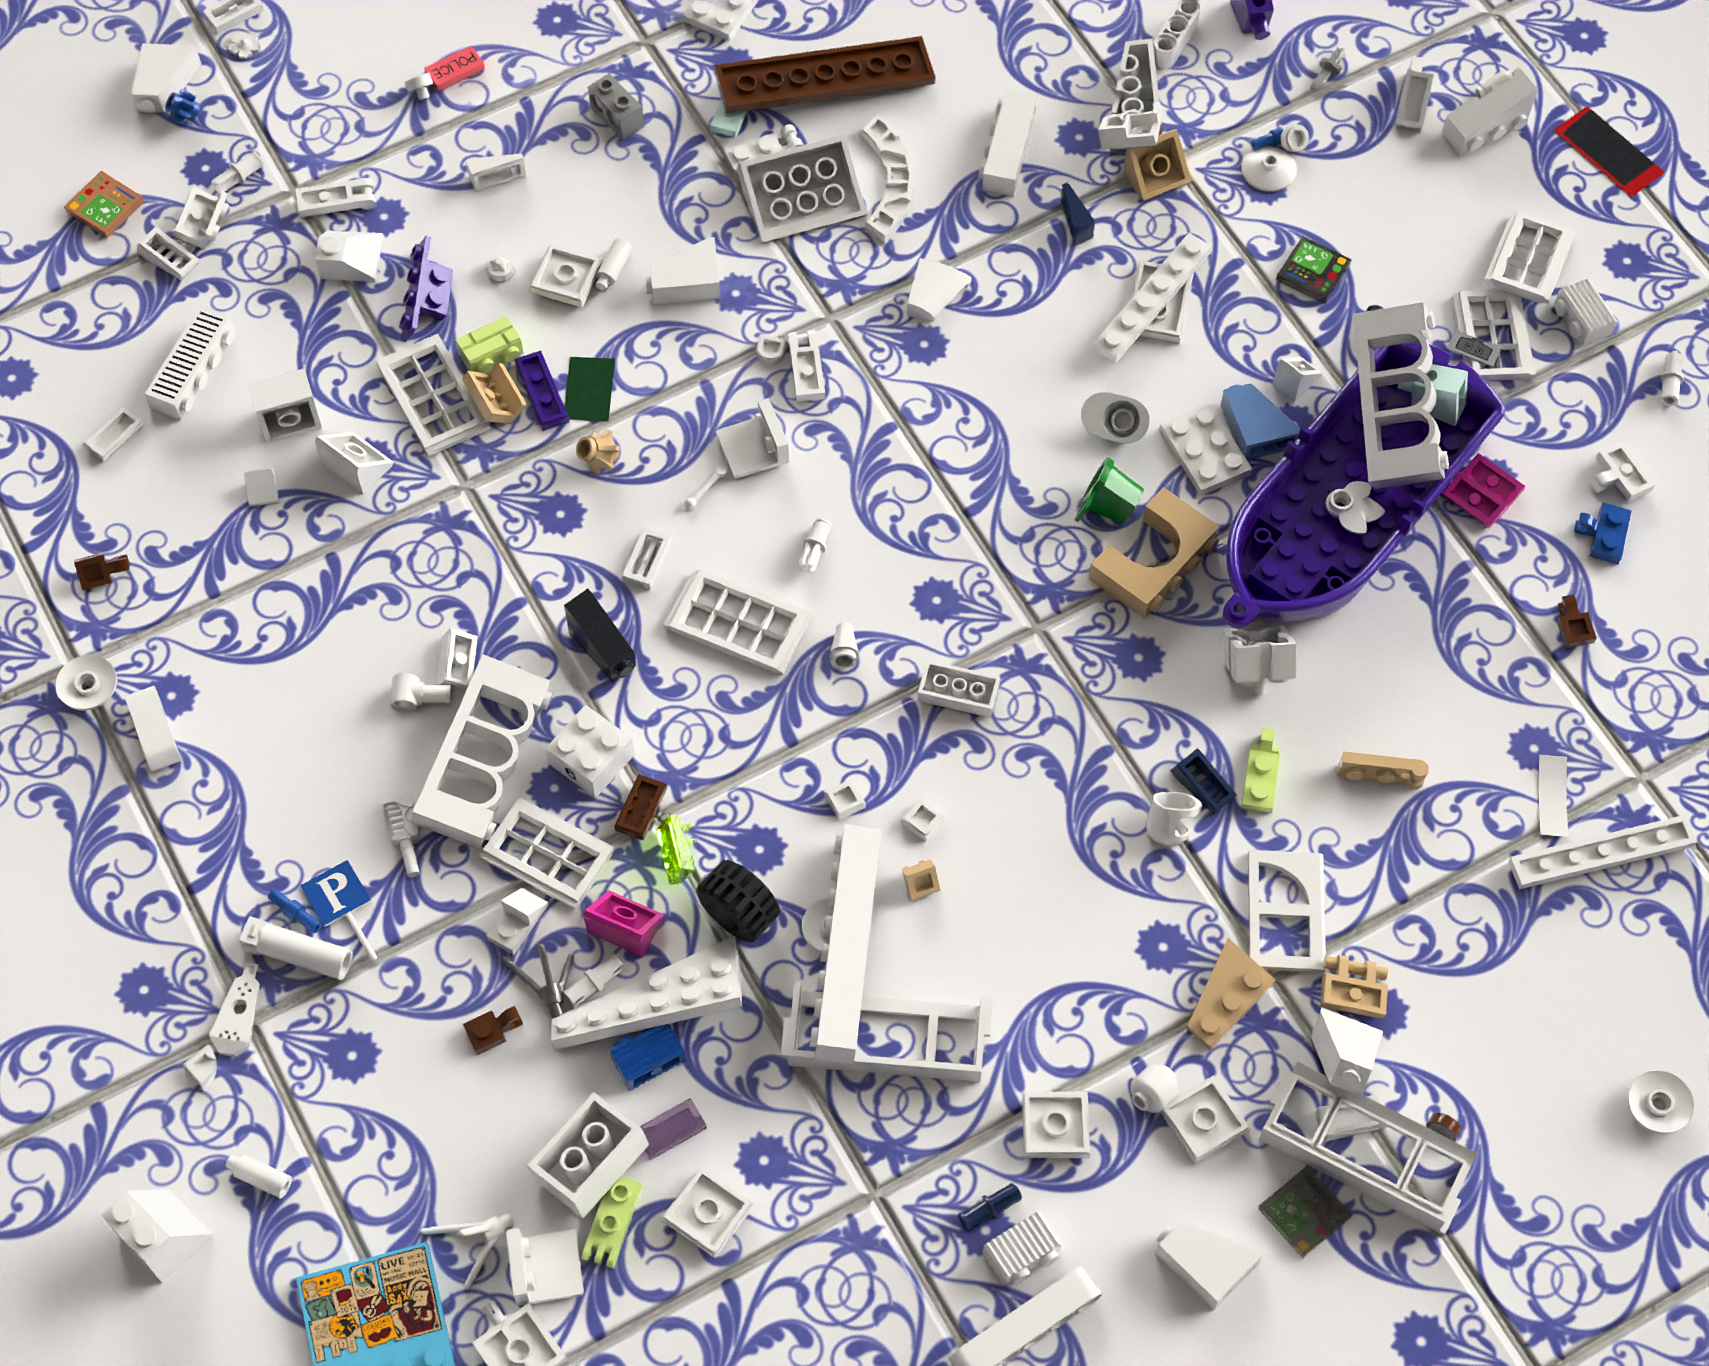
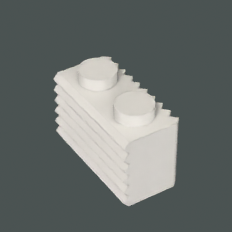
[1555,278,1617,346]
[983,1211,1062,1286]

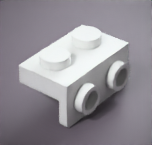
[173,187,229,249]

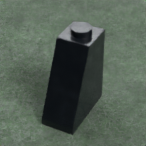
[564,588,636,683]

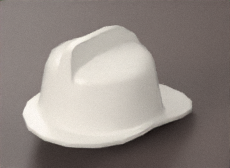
[1081,392,1150,444]

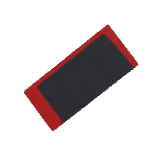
[1554,106,1664,197]

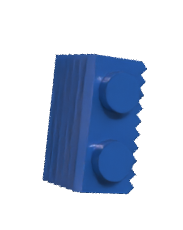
[609,1024,686,1091]

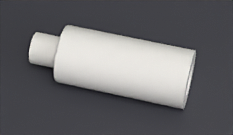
[596,238,632,291]
[226,1155,292,1198]

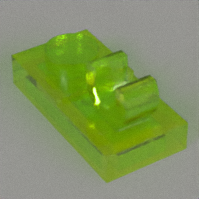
[656,814,695,884]

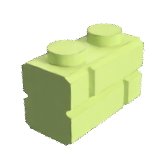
[455,316,524,374]

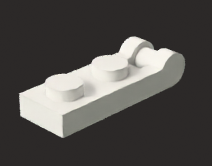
[724,124,803,176]
[295,178,377,218]
[788,330,825,402]

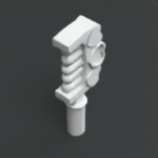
[382,793,420,877]

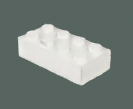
[917,660,1000,718]

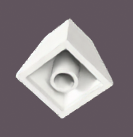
[315,231,383,282]

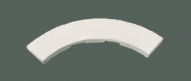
[860,114,913,244]

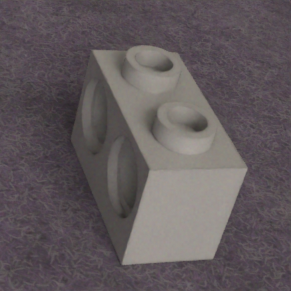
[588,73,644,140]

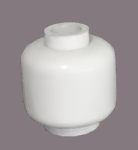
[1130,1065,1179,1113]

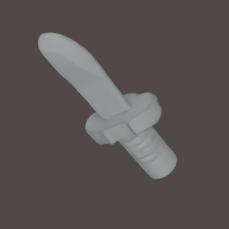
[1310,47,1346,90]

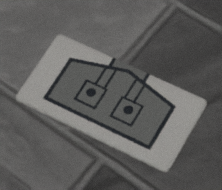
[1447,330,1501,366]

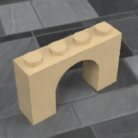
[1088,487,1219,619]

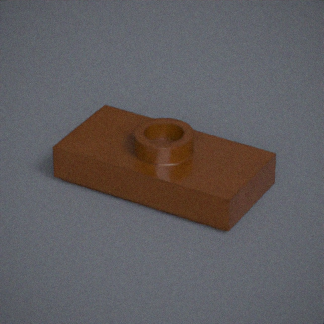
[614,774,667,841]

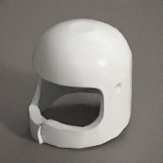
[1146,792,1202,846]

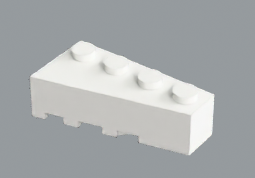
[1109,39,1163,151]

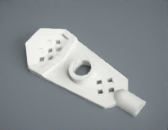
[209,962,260,1057]

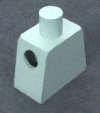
[1398,364,1468,426]

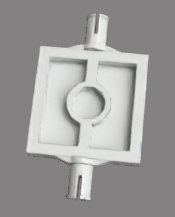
[472,1300,567,1366]

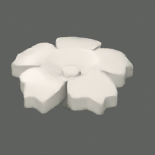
[228,32,261,59]

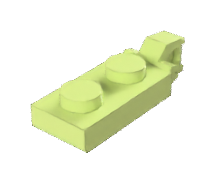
[1241,728,1280,813]

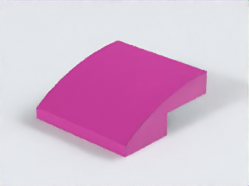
[1442,453,1525,528]

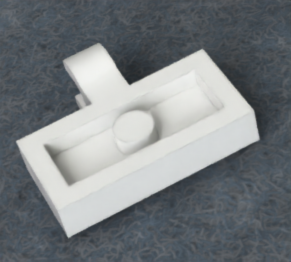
[1590,441,1655,502]

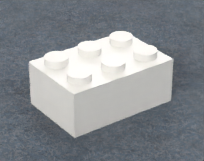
[527,1092,649,1218]

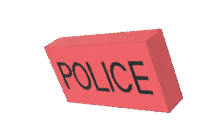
[424,46,485,92]

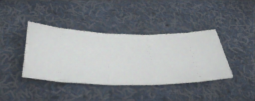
[1539,755,1569,837]

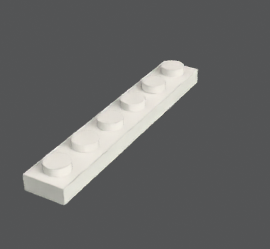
[1092,233,1212,364]
[1509,815,1697,890]

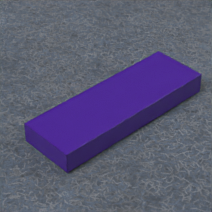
[514,350,569,431]

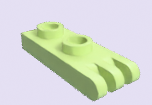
[581,1177,643,1269]

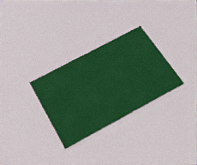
[564,357,615,421]

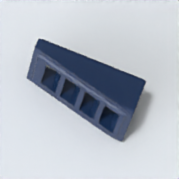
[1060,182,1095,245]
[1170,748,1237,814]

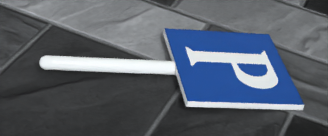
[300,860,377,961]

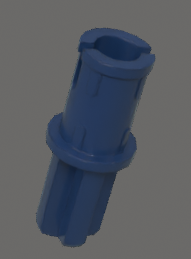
[958,1183,1022,1233]

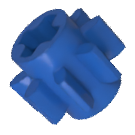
[165,89,200,125]

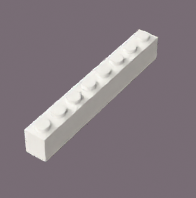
[810,824,881,1065]

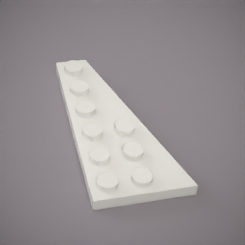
[551,936,742,1050]

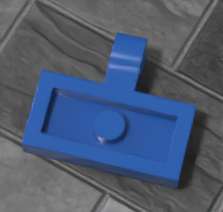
[1574,502,1632,564]

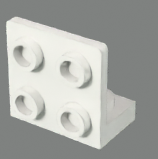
[716,398,789,479]
[506,1228,584,1306]

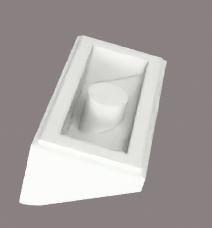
[435,628,478,691]

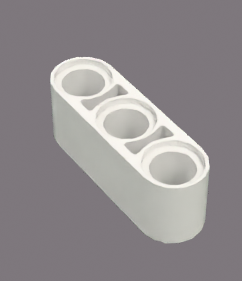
[1153,0,1201,69]
[125,686,181,772]

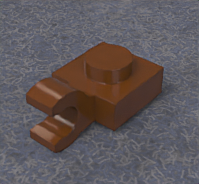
[74,552,130,590]
[1557,594,1597,648]
[463,1006,523,1055]

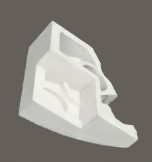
[1098,102,1162,150]
[907,258,971,321]

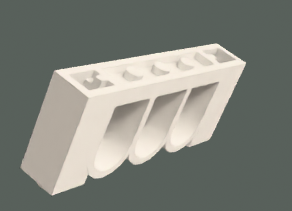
[1353,302,1449,489]
[411,654,553,849]

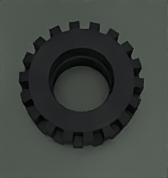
[696,860,781,943]

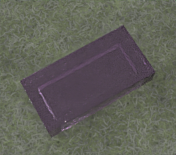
[639,1098,707,1161]

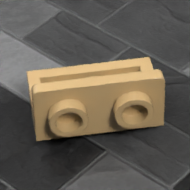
[462,363,526,424]

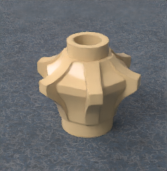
[576,429,620,474]

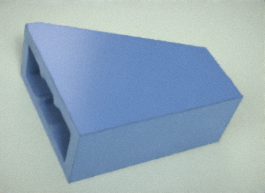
[1220,383,1300,460]

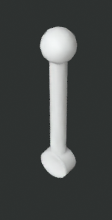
[684,465,727,509]

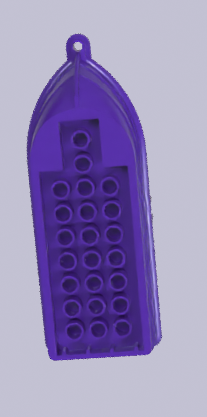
[1222,343,1505,628]

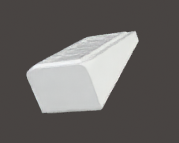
[465,154,527,191]
[137,226,200,280]

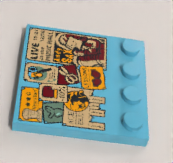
[296,1242,455,1366]

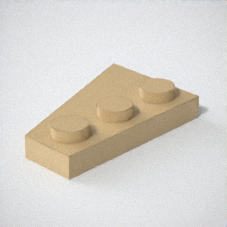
[1187,938,1276,1050]

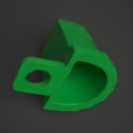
[1074,457,1144,524]

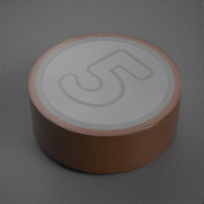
[1426,1113,1461,1141]

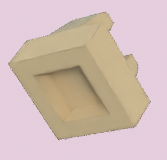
[902,859,941,901]

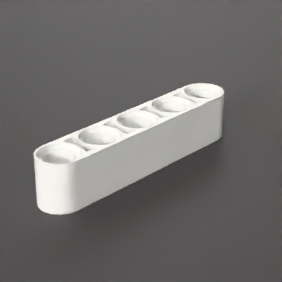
[948,1266,1102,1366]

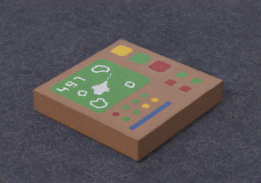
[64,171,144,238]

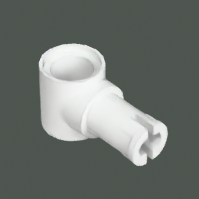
[390,673,451,712]

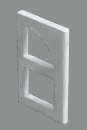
[1248,850,1326,973]

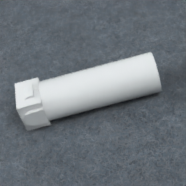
[239,916,352,980]

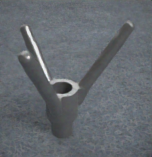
[502,944,574,1018]

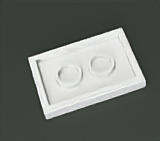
[1131,260,1194,343]

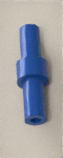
[1251,123,1303,150]
[268,889,321,933]

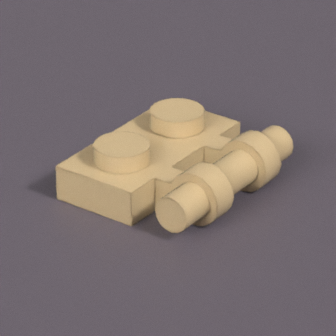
[1320,955,1388,1019]

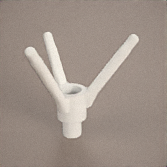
[421,1213,514,1290]

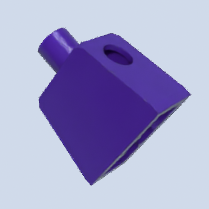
[1230,0,1274,40]

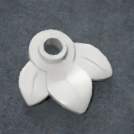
[1325,481,1385,535]

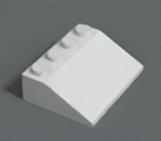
[736,135,867,243]

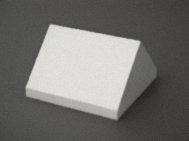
[315,431,394,494]

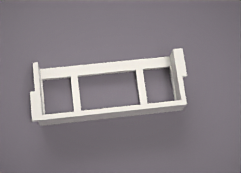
[781,981,993,1082]
[1259,1061,1478,1235]

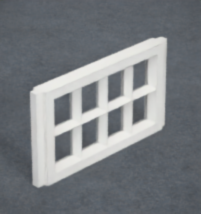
[376,334,491,457]
[664,568,813,675]

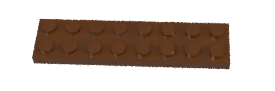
[714,36,936,114]

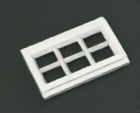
[1484,211,1576,304]
[1452,289,1536,381]
[480,798,615,909]

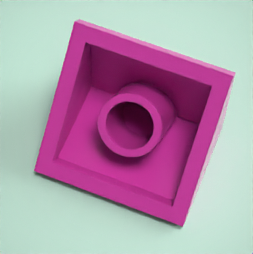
[583,890,665,957]

